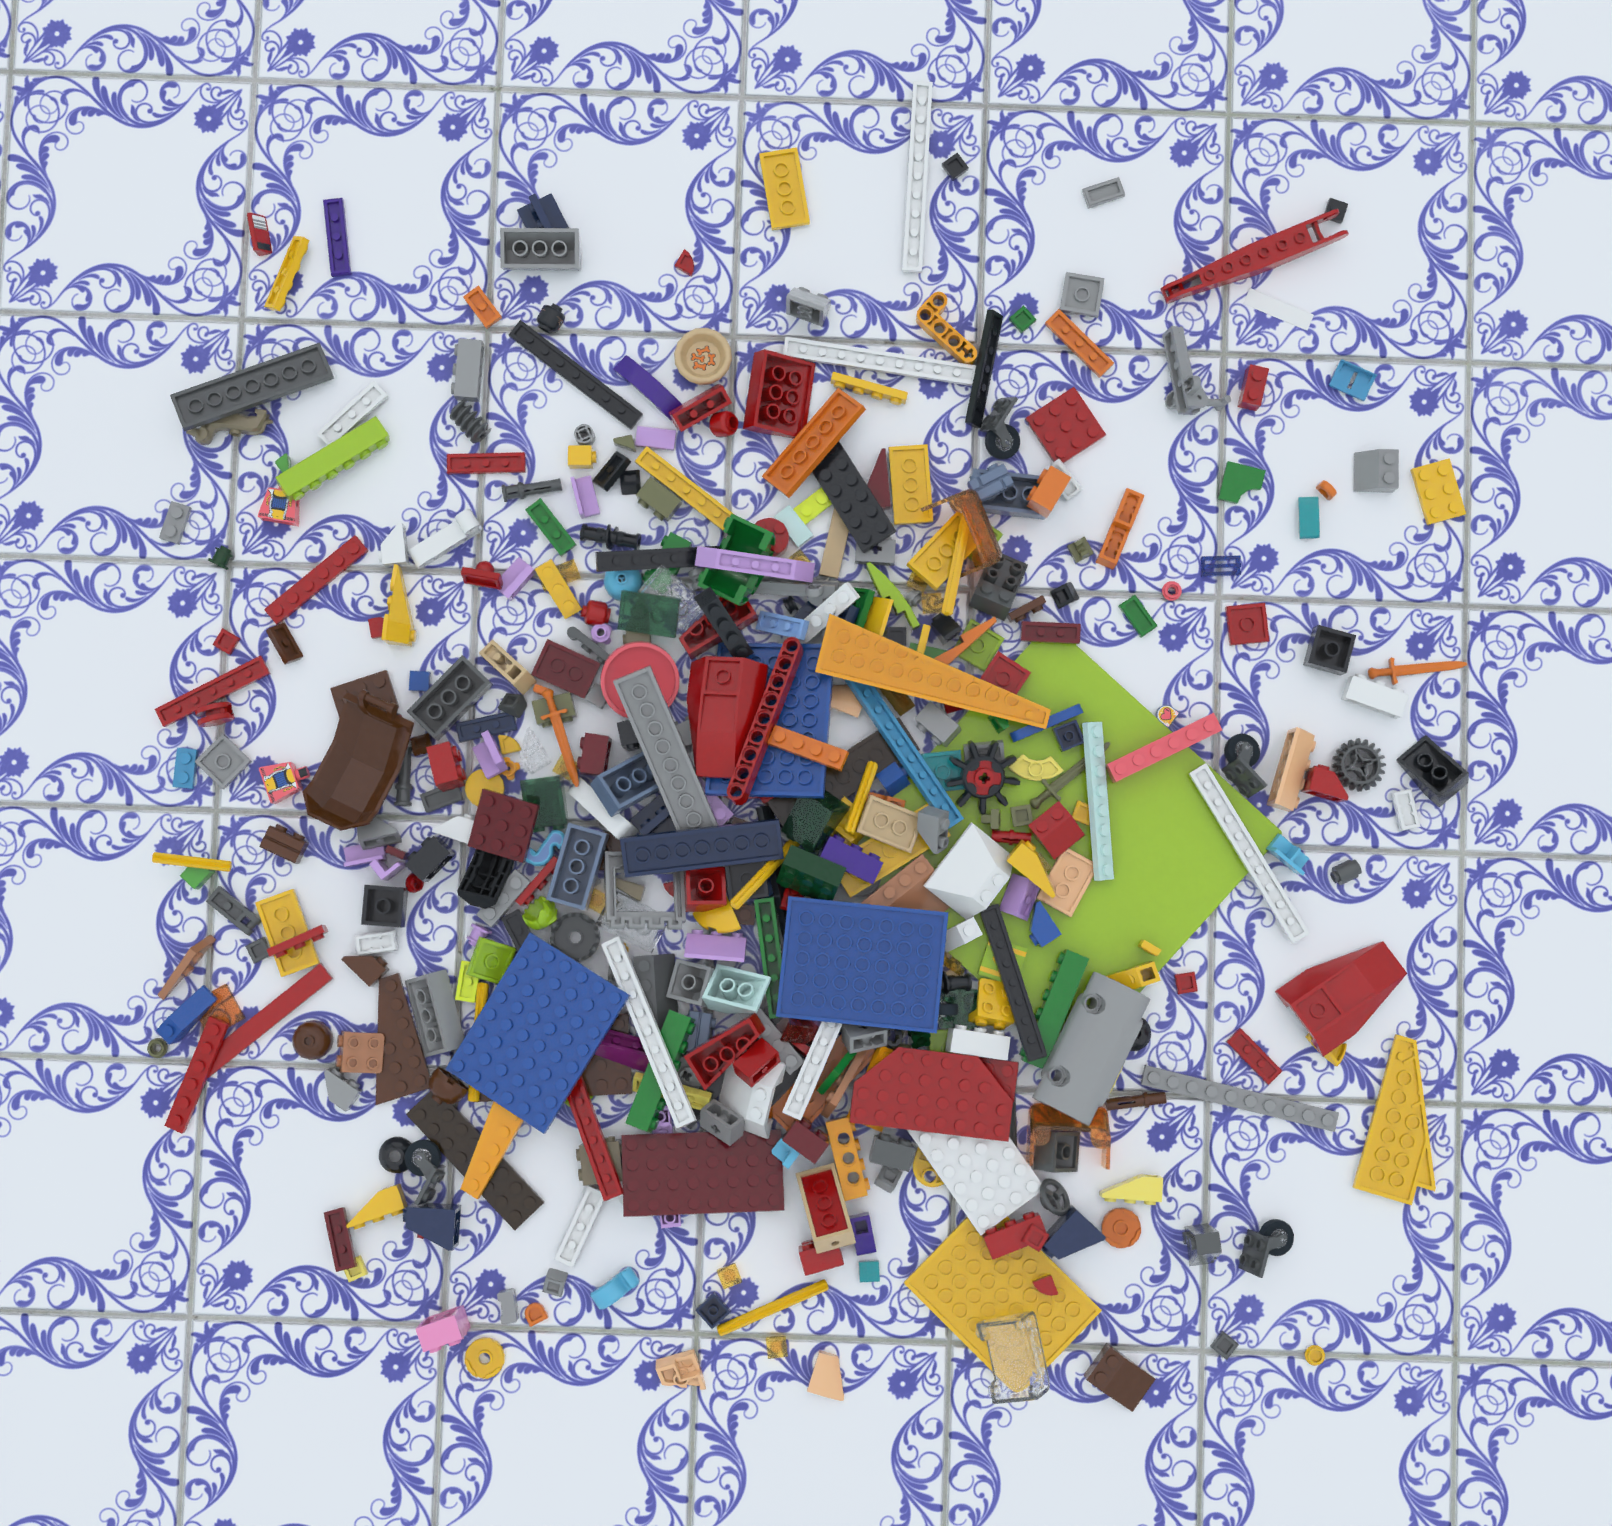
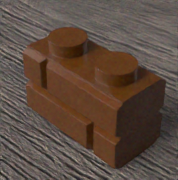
[260,824,309,864]

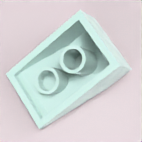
[702,964,772,1014]

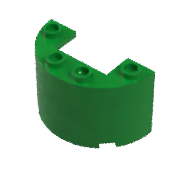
[697,514,776,606]

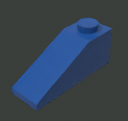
[156,985,218,1045]

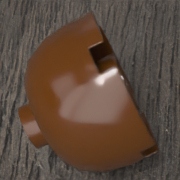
[292,1020,334,1060]
[428,1067,468,1105]

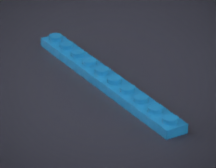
[844,679,964,829]

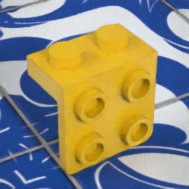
[968,978,1014,1030]

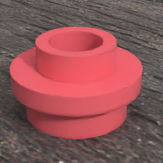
[1162,581,1182,601]

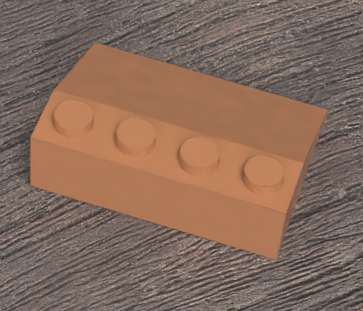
[861,854,950,912]

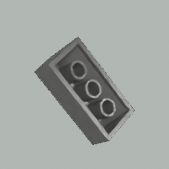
[633,953,678,1032]

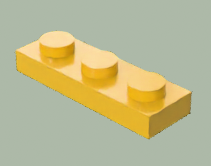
[534,559,582,619]

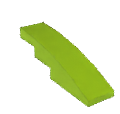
[866,562,920,630]

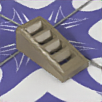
[616,878,646,902]

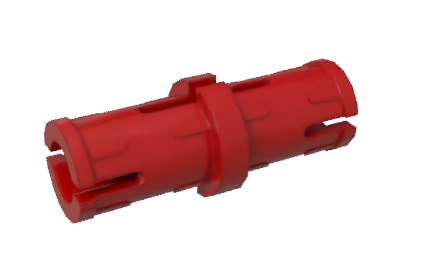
[991,829,1032,845]

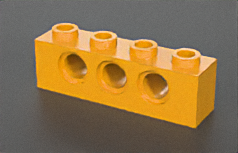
[825,1116,870,1201]

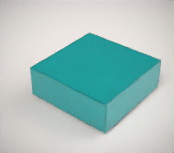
[859,1260,880,1282]

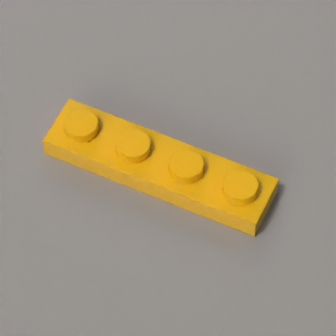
[264,236,310,311]
[831,372,908,405]

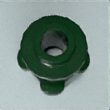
[208,545,233,570]
[908,1030,931,1049]

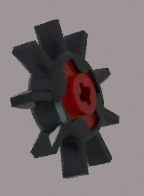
[945,740,1020,814]

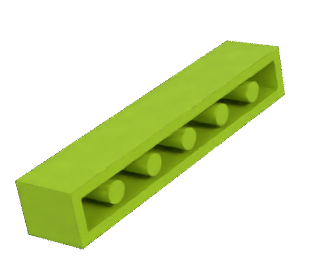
[275,416,390,502]

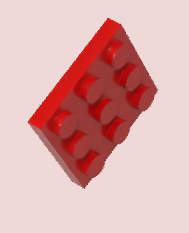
[1025,387,1106,463]

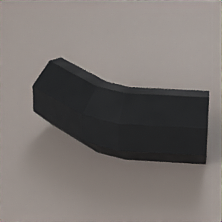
[457,849,515,909]

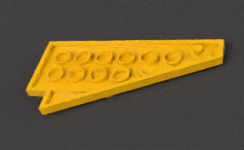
[1352,1034,1436,1205]

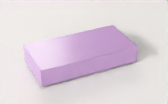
[635,426,676,451]

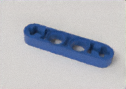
[1010,704,1084,743]

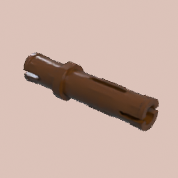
[1105,1092,1167,1111]

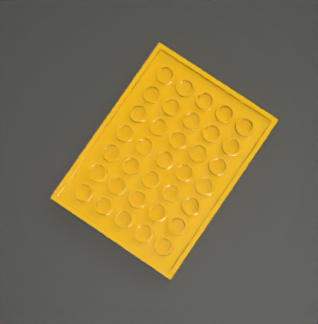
[904,1216,1102,1397]

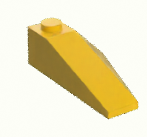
[381,564,416,647]

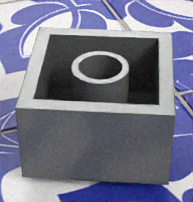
[869,1133,915,1172]

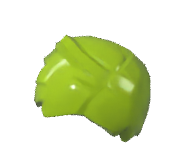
[522,896,558,930]

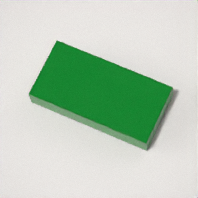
[1118,595,1157,638]

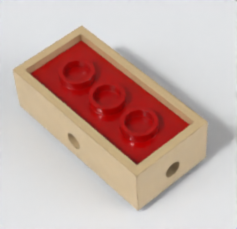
[795,1163,856,1254]

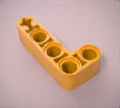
[916,292,977,365]

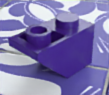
[849,1212,876,1256]

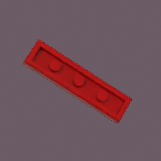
[447,452,526,475]

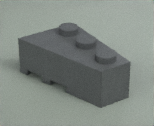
[1182,1223,1222,1266]

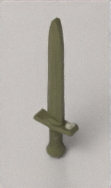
[1030,742,1110,809]

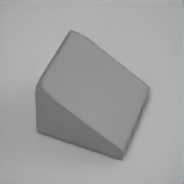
[585,683,607,709]
[874,1166,903,1193]
[542,1268,568,1297]

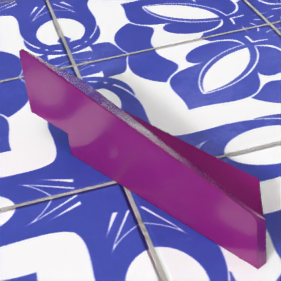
[595,1030,649,1073]

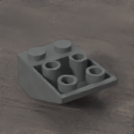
[969,549,1028,621]

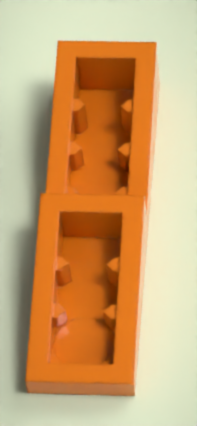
[1096,488,1145,570]
[934,617,997,665]

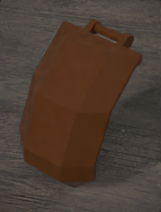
[302,689,414,831]

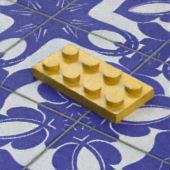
[759,147,810,230]
[888,444,933,525]
[906,511,987,591]
[255,889,320,977]

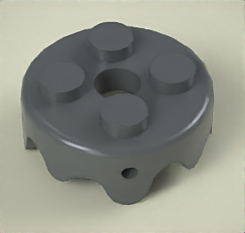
[550,913,600,962]

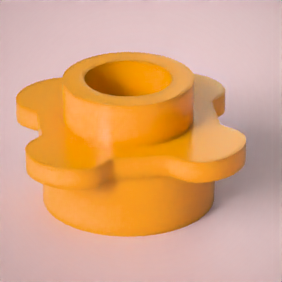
[499,757,520,780]

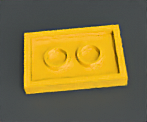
[1410,458,1466,525]

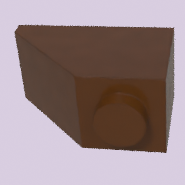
[341,956,389,987]

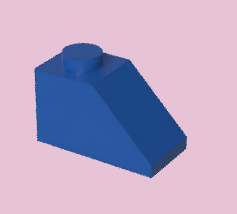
[1029,901,1062,947]

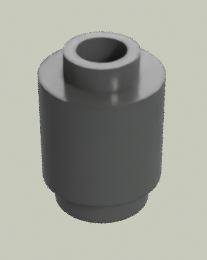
[1330,859,1362,885]

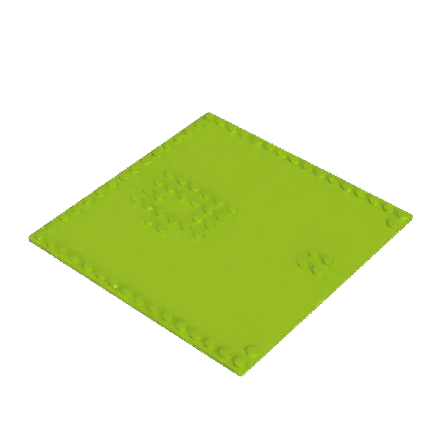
[857,642,1282,1041]

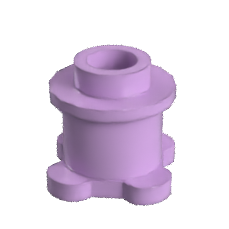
[591,624,612,645]
[466,923,492,947]

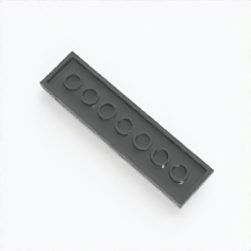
[170,342,334,432]

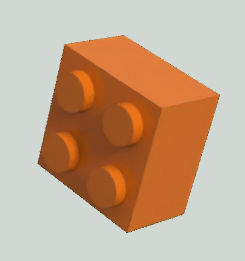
[1026,466,1072,518]

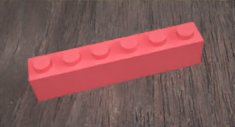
[1105,713,1222,783]

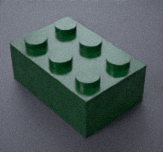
[776,845,846,901]

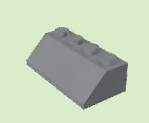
[500,228,581,270]
[405,969,465,1057]

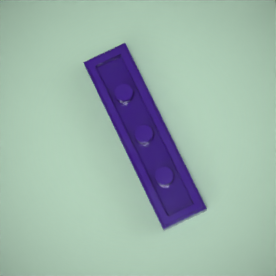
[323,198,351,277]

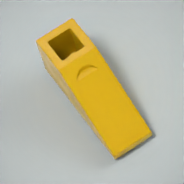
[1106,961,1161,989]
[346,1183,408,1230]

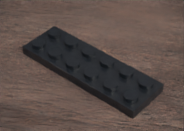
[812,441,897,553]

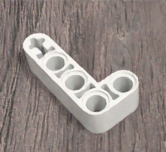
[408,509,483,569]
[567,777,639,840]

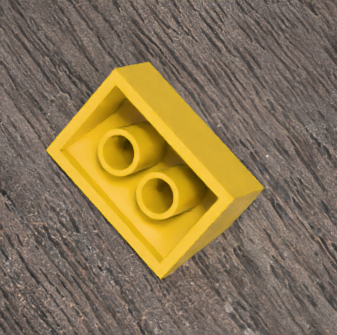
[864,597,894,636]

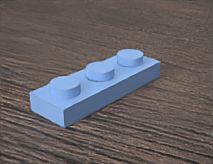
[756,610,809,641]

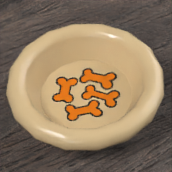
[674,328,732,385]

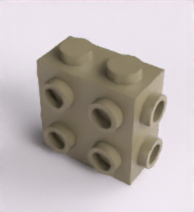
[576,1136,622,1186]

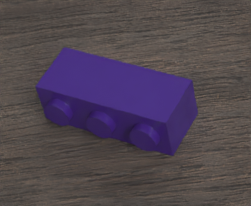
[819,834,883,884]

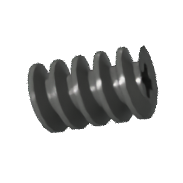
[450,399,492,443]

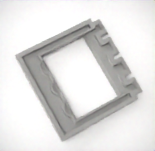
[604,851,686,930]

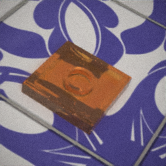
[200,984,246,1028]

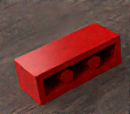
[668,384,732,432]
[982,1211,1049,1260]

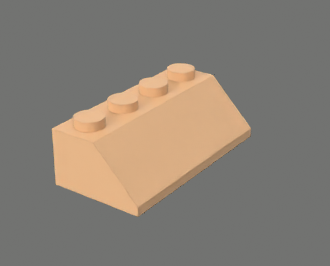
[1267,727,1316,812]

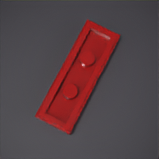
[1226,1028,1282,1085]

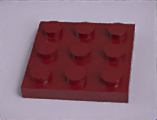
[468,789,540,863]

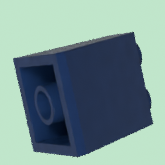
[403,1202,461,1251]
[1042,1205,1106,1260]

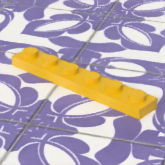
[635,446,735,531]

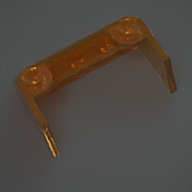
[921,489,1002,578]
[1026,1103,1111,1170]

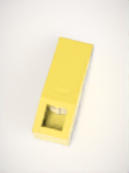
[1099,1174,1163,1205]

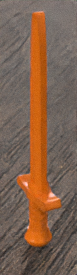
[1368,657,1467,685]
[541,689,579,787]

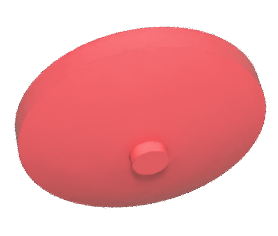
[600,641,679,718]

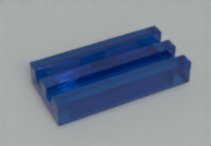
[1200,555,1241,577]

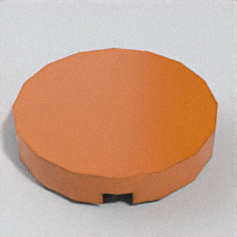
[1101,1208,1141,1248]

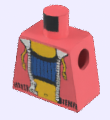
[258,487,300,527]
[259,762,310,804]

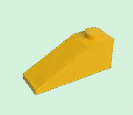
[1007,840,1055,898]

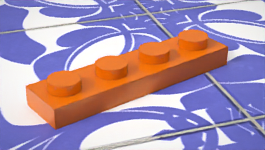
[1045,309,1114,378]
[767,725,849,771]

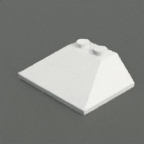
[923,822,1012,920]
[718,1049,786,1139]

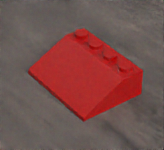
[743,349,816,438]

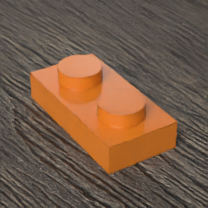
[463,285,502,329]

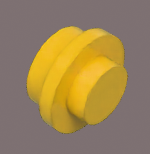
[1305,1345,1325,1366]

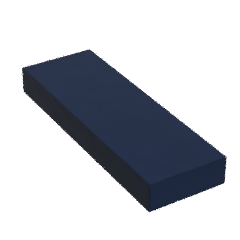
[455,712,518,743]

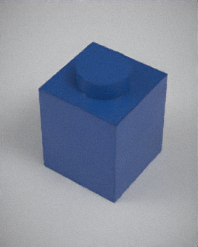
[876,762,911,797]

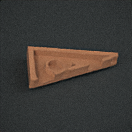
[158,935,216,1000]
[820,1050,868,1118]

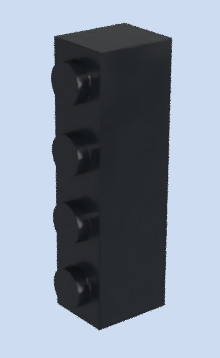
[694,587,754,658]

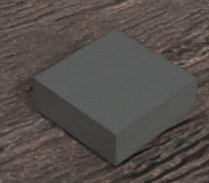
[245,937,270,964]
[1210,1331,1239,1360]

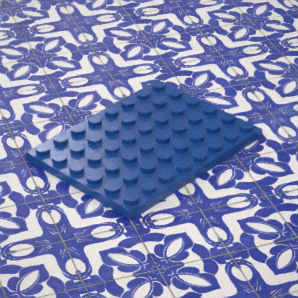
[705,643,833,798]
[776,896,948,1033]
[446,932,630,1134]

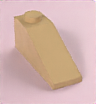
[479,639,537,695]

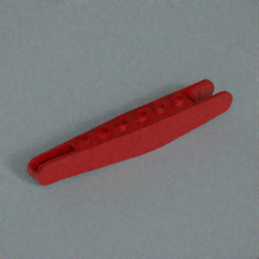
[1160,209,1349,304]

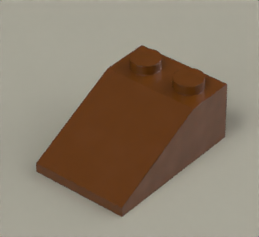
[1084,1343,1156,1412]

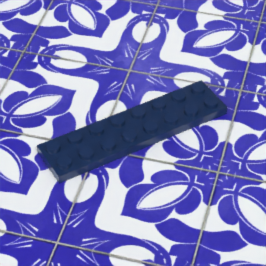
[620,818,784,878]

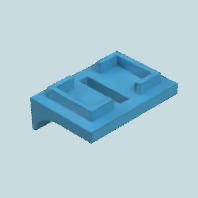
[1329,359,1377,401]

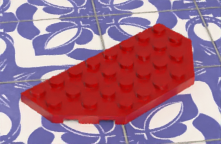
[849,1047,1013,1142]

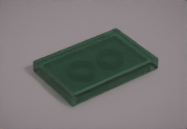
[617,590,681,638]

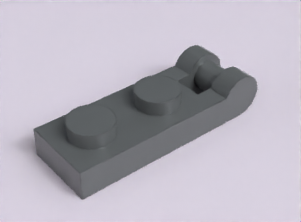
[567,627,610,665]
[206,886,262,936]

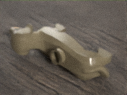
[186,408,273,445]

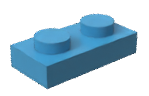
[172,748,199,789]

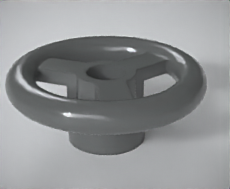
[1040,1178,1070,1216]

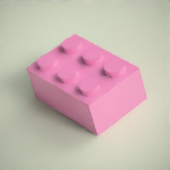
[416,1305,471,1353]

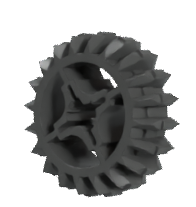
[1332,738,1386,792]

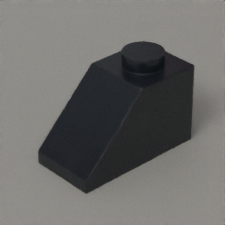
[930,613,962,645]

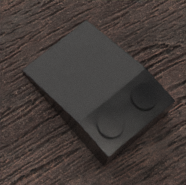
[1396,735,1469,807]

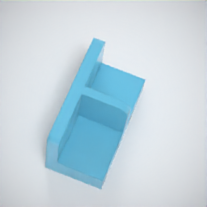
[1266,834,1309,876]
[772,1135,800,1169]

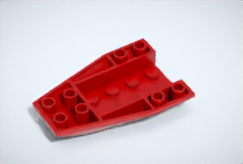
[686,656,768,779]
[1275,941,1407,1057]

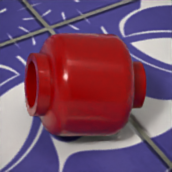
[709,411,739,438]
[581,600,611,626]

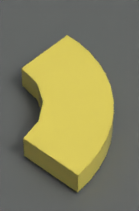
[1008,754,1064,781]

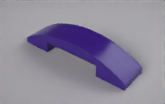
[613,355,682,421]

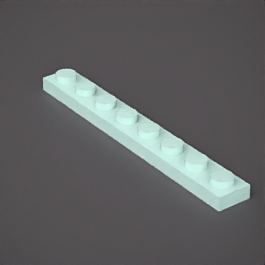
[1082,722,1114,881]

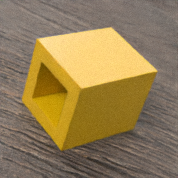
[568,445,597,469]

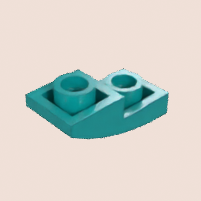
[1298,497,1320,539]

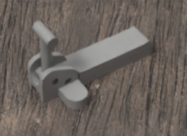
[1162,326,1231,415]
[754,576,839,637]

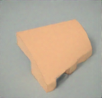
[831,684,862,718]
[656,1349,706,1390]
[807,1350,844,1401]

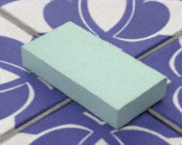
[774,505,813,548]

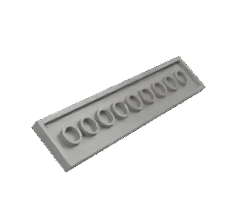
[613,665,718,830]

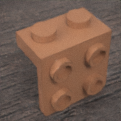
[336,1030,384,1073]

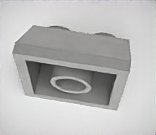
[1354,449,1399,493]
[666,958,715,1008]

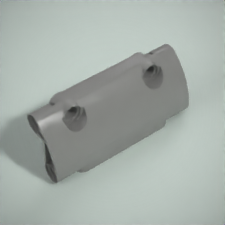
[1032,972,1150,1126]

